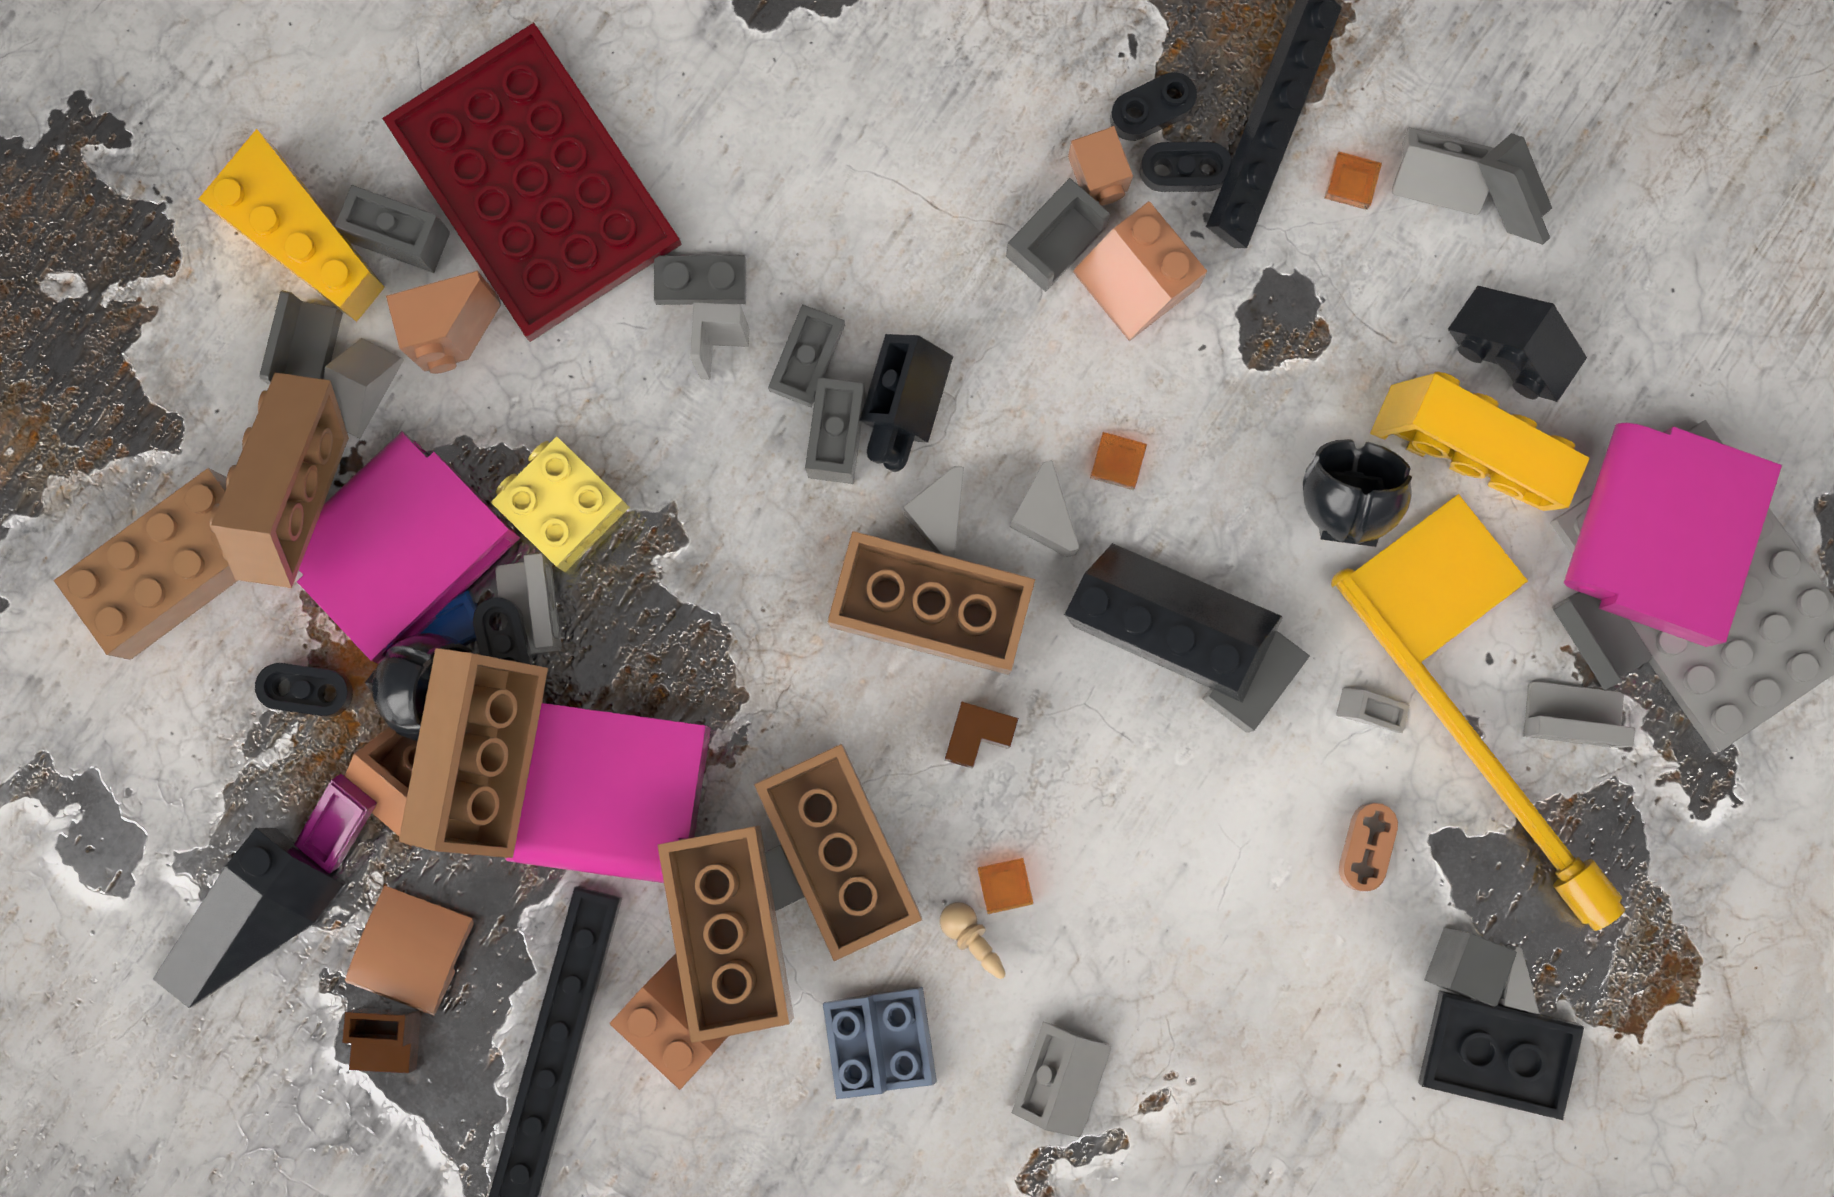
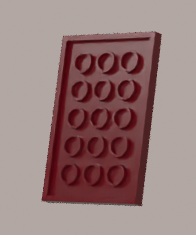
[382,22,682,342]

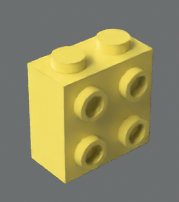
[491,436,630,572]

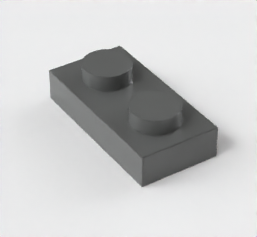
[654,255,746,305]
[768,304,845,408]

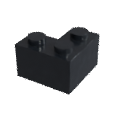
[1448,285,1587,402]

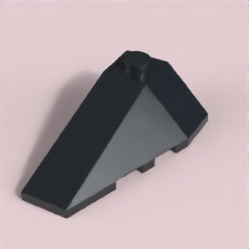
[153,828,347,1008]

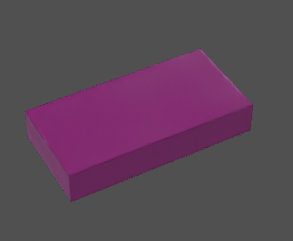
[294,774,377,874]

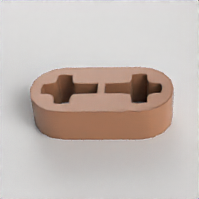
[1339,803,1398,892]

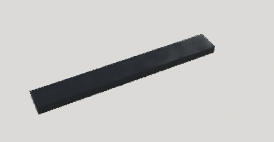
[489,886,622,1197]

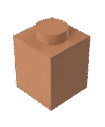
[1068,126,1133,205]

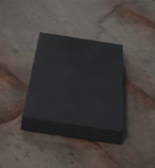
[1418,990,1584,1120]

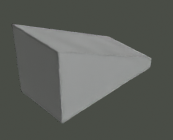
[1336,688,1410,733]
[1498,945,1539,1014]

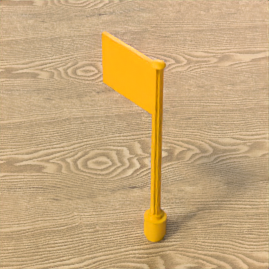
[1331,494,1626,931]

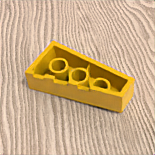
[198,129,385,322]
[1370,372,1590,511]

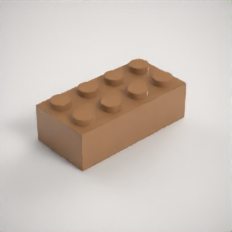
[210,373,349,588]
[53,468,239,660]
[827,531,1035,675]
[398,648,548,858]
[754,744,922,961]
[658,826,794,1043]

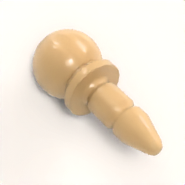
[940,902,1006,979]

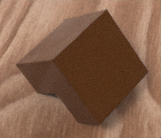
[944,701,1019,769]
[342,1006,421,1073]

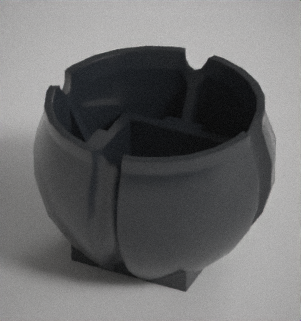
[1303,439,1412,547]
[365,633,473,741]

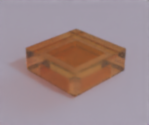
[1324,151,1382,210]
[1090,432,1147,490]
[977,857,1034,914]

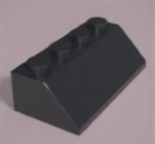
[1064,543,1283,703]

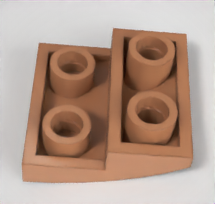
[345,886,474,1016]

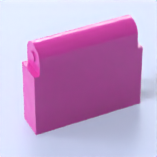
[1563,423,1782,647]
[296,431,520,663]
[505,703,711,883]

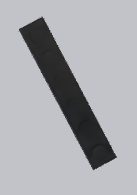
[1206,0,1342,248]

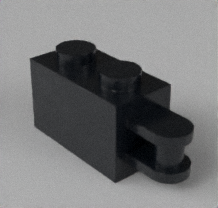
[860,334,953,472]

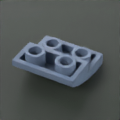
[823,987,937,1099]

